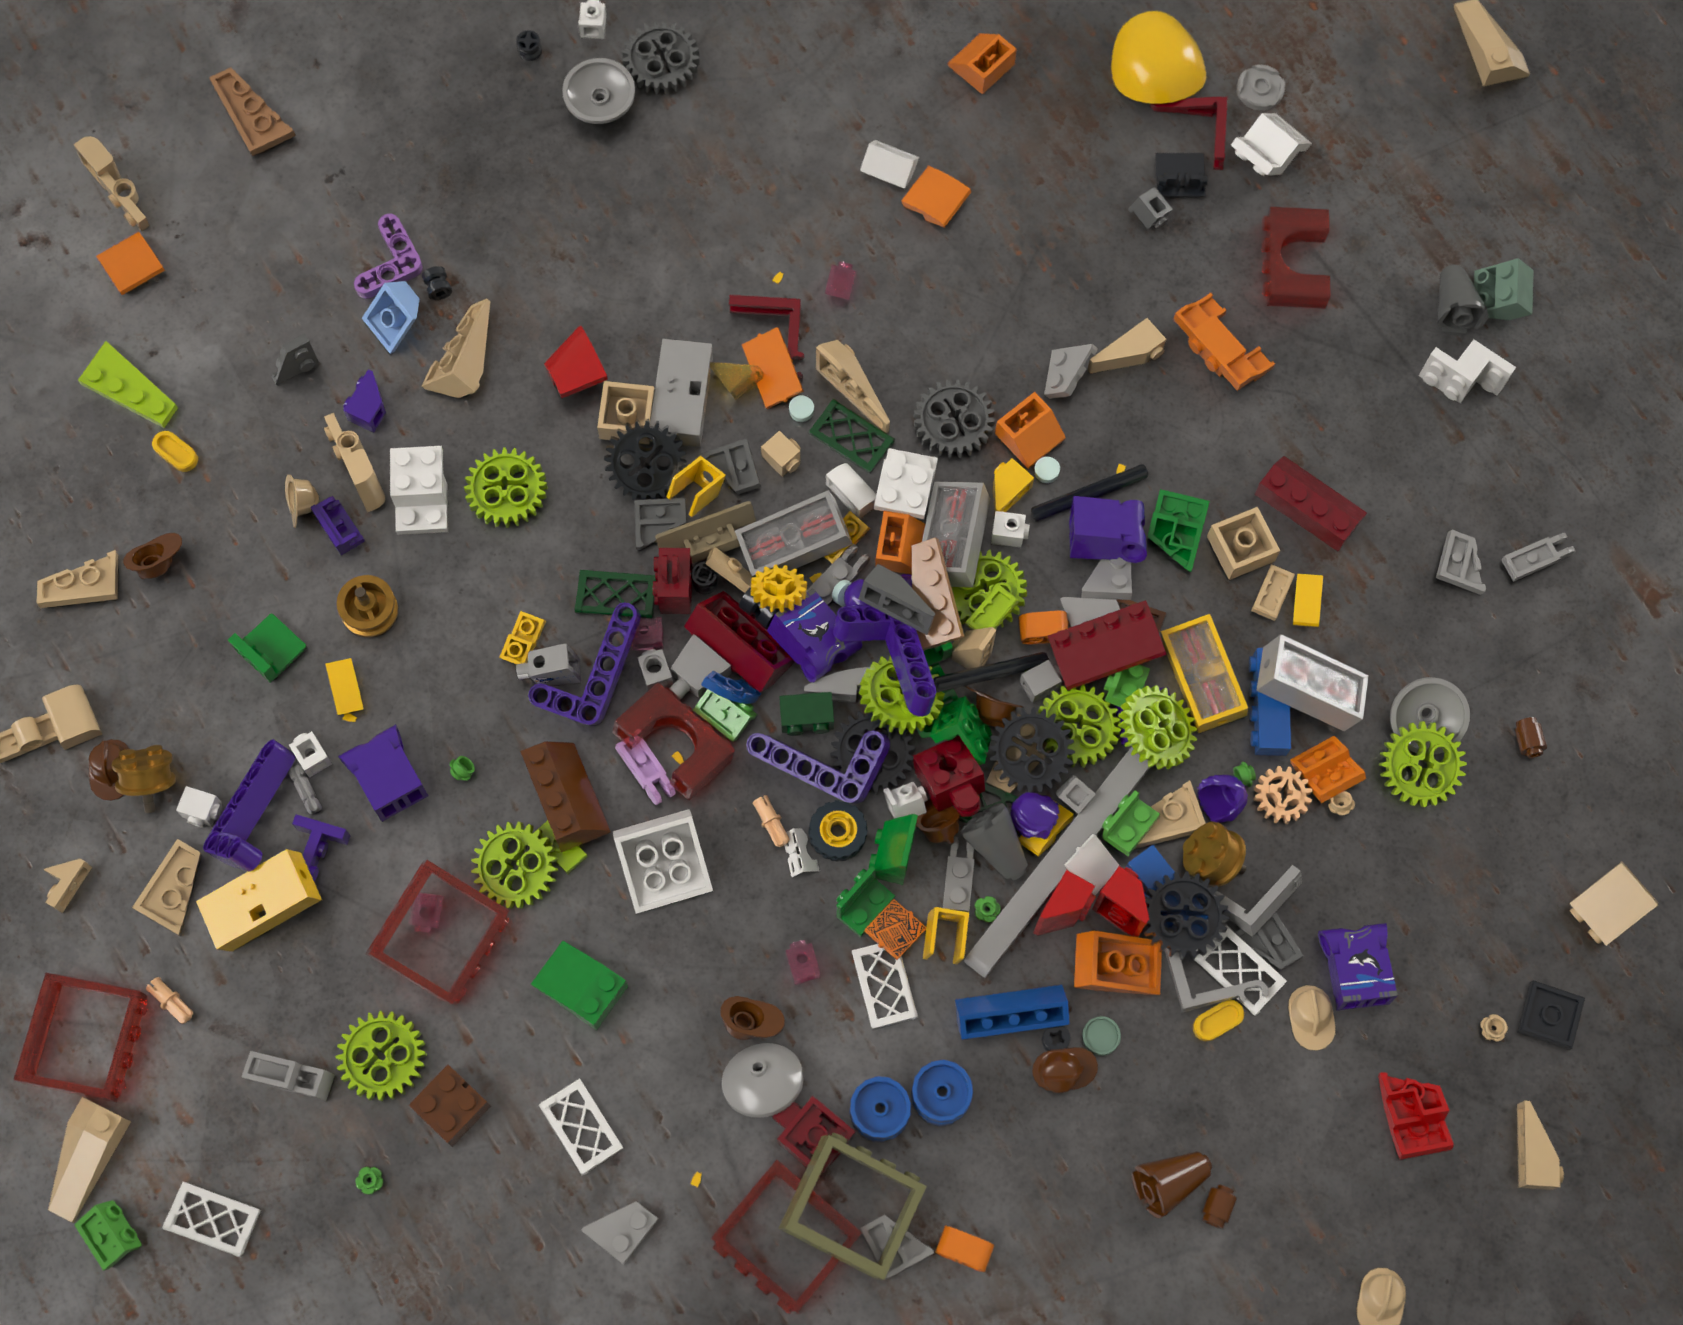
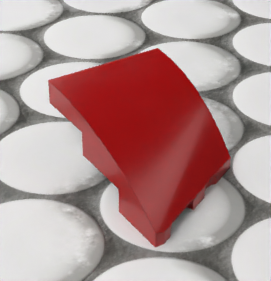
[544,326,608,399]
[1378,1072,1454,1160]

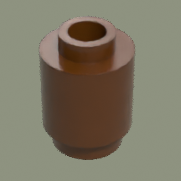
[1515,717,1547,758]
[1202,1184,1237,1229]

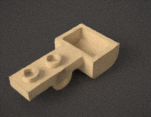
[74,136,149,231]
[324,413,385,512]
[0,685,102,763]

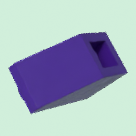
[343,369,386,433]

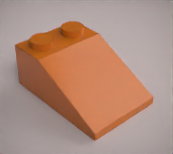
[1074,931,1162,995]

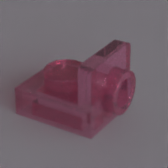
[825,261,858,300]

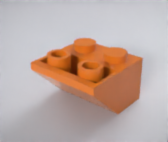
[948,33,1017,95]
[995,392,1066,469]
[875,511,926,575]

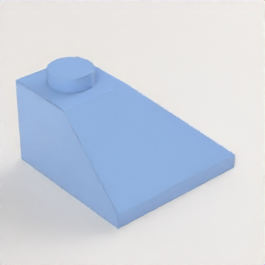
[362,281,419,354]

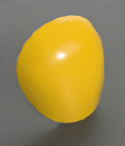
[1111,11,1207,104]

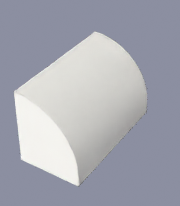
[860,140,919,188]
[826,463,877,519]

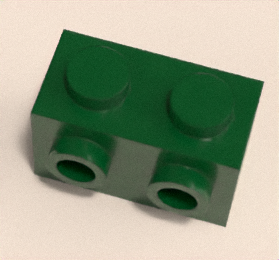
[779,692,834,736]

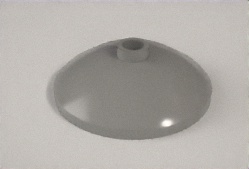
[563,58,635,124]
[1390,677,1470,755]
[722,1043,804,1118]

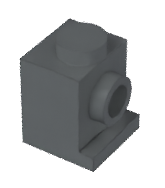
[1128,187,1173,229]

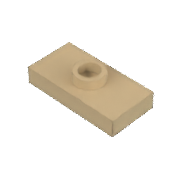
[706,546,752,593]
[1251,564,1295,621]

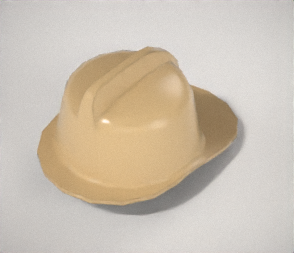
[285,475,319,528]
[1289,985,1335,1050]
[1357,1268,1406,1325]

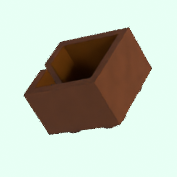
[409,1064,491,1147]

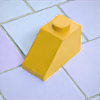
[993,458,1034,516]

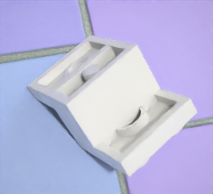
[1231,113,1312,176]
[1419,339,1516,403]
[390,446,448,535]
[874,448,938,519]

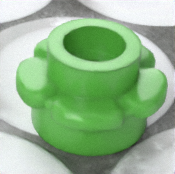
[450,756,475,781]
[1233,762,1256,787]
[975,896,1001,922]
[355,1167,383,1194]

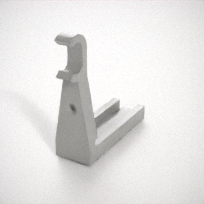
[1190,865,1302,937]
[1165,931,1268,1013]

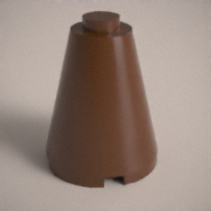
[1132,1152,1212,1219]

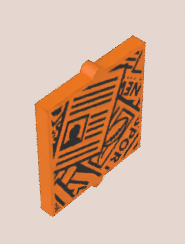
[864,899,926,960]

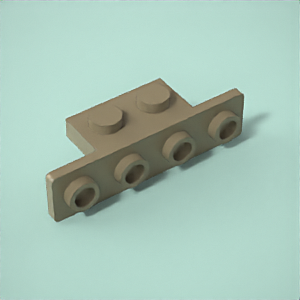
[655,501,756,563]

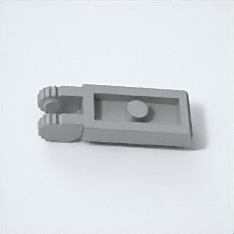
[1501,532,1575,582]
[807,544,870,606]
[942,837,975,912]

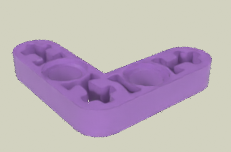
[354,214,423,299]

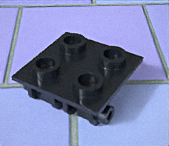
[1155,153,1208,197]

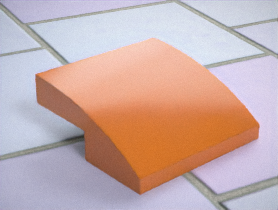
[901,166,971,228]
[96,232,165,295]
[1290,736,1366,803]

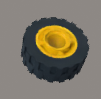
[808,800,868,862]

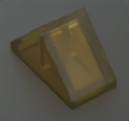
[710,362,764,400]

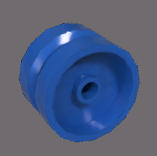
[911,1060,973,1126]
[850,1077,911,1143]

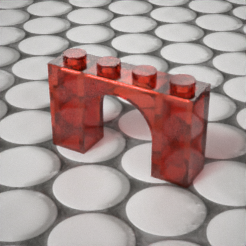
[1262,207,1330,309]
[612,682,735,801]

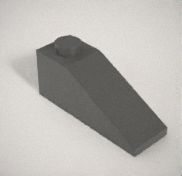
[859,564,935,635]

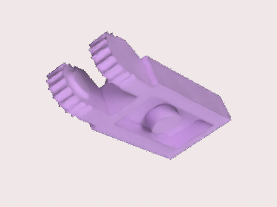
[615,733,676,805]

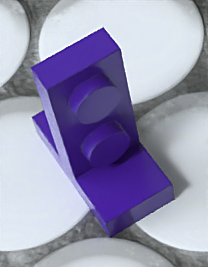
[292,814,351,882]

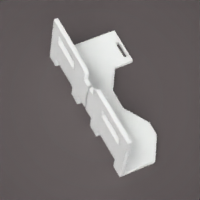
[784,828,820,877]

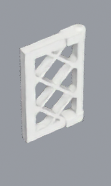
[1194,925,1287,1016]
[852,944,918,1029]
[539,1079,623,1175]
[163,1182,261,1257]

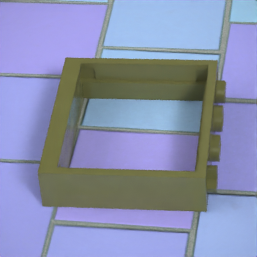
[778,1133,927,1280]

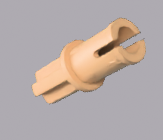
[753,795,789,847]
[146,977,193,1024]

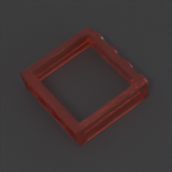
[365,860,509,1005]
[13,972,148,1103]
[711,1159,862,1314]

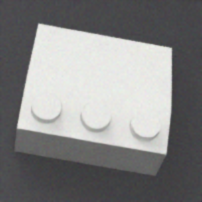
[613,809,713,914]

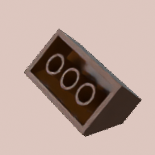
[520,741,611,853]

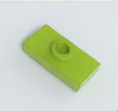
[965,584,1019,630]
[537,820,587,875]

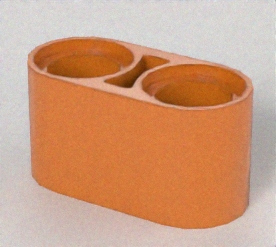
[1018,611,1069,645]
[935,1226,995,1272]

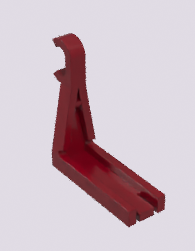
[1150,96,1228,170]
[729,295,804,380]

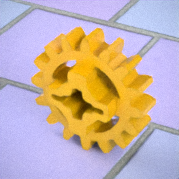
[750,564,807,613]

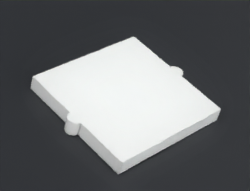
[1064,834,1119,895]

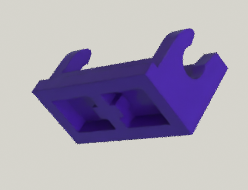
[310,496,365,556]

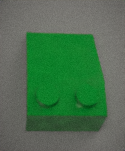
[868,814,918,885]
[531,940,628,1031]

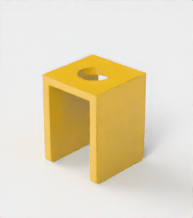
[666,456,726,517]
[923,907,969,964]

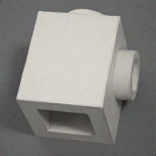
[991,511,1030,548]
[176,786,222,828]

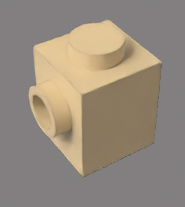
[761,431,801,477]

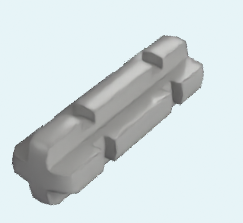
[288,765,322,815]

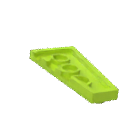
[78,341,178,428]

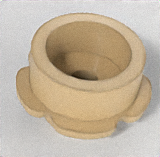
[1328,791,1355,816]
[1481,1015,1508,1041]

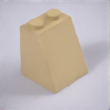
[1570,862,1658,946]

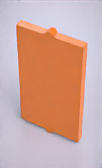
[742,327,804,409]

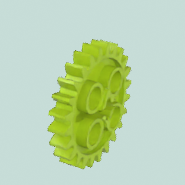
[464,447,548,528]
[951,550,1027,627]
[859,656,945,734]
[1038,684,1121,768]
[1118,685,1197,770]
[1379,721,1467,807]
[471,822,558,909]
[336,1011,427,1101]

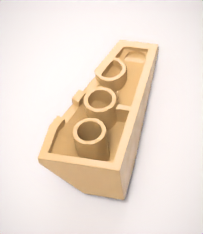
[1454,0,1530,86]
[422,299,490,398]
[816,340,890,433]
[48,1097,131,1223]

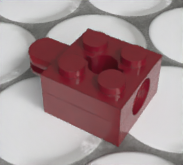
[653,548,693,614]
[913,735,985,817]
[772,1096,856,1178]

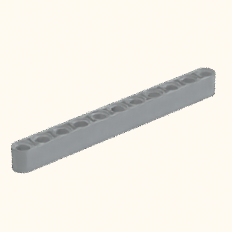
[963,747,1151,978]

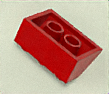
[1092,866,1149,937]
[1033,870,1096,936]

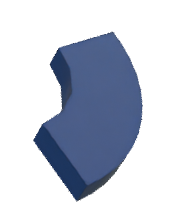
[701,671,762,704]

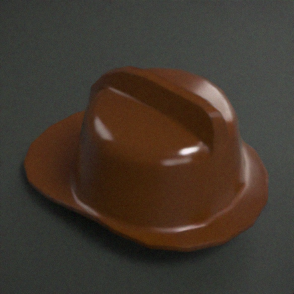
[123,533,182,579]
[965,686,1024,728]
[88,739,129,801]
[916,799,960,845]
[720,996,785,1040]
[1032,1047,1098,1093]

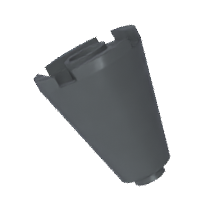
[1437,265,1488,335]
[960,803,1028,880]

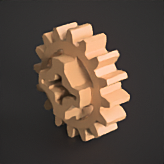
[1253,766,1312,824]

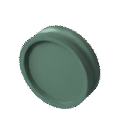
[1082,1016,1121,1056]

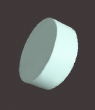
[789,395,814,422]
[1034,457,1060,483]
[832,580,852,607]

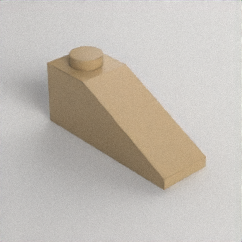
[1087,318,1166,373]
[952,627,997,669]
[1517,1101,1564,1190]

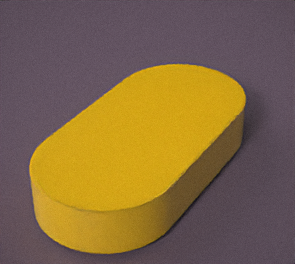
[152,431,198,472]
[1193,1000,1244,1041]

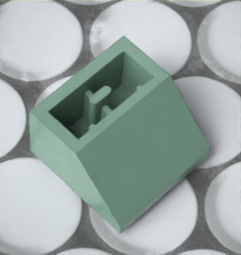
[1474,258,1534,320]

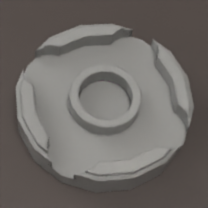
[1237,65,1285,111]

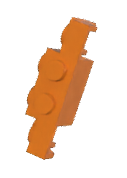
[1173,293,1275,391]

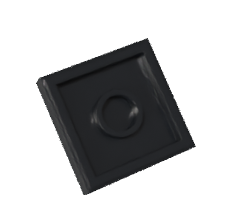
[1517,980,1585,1050]

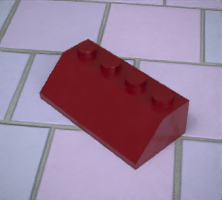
[1255,456,1367,552]
[684,591,795,692]
[1048,600,1167,690]

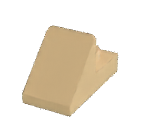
[44,859,92,913]

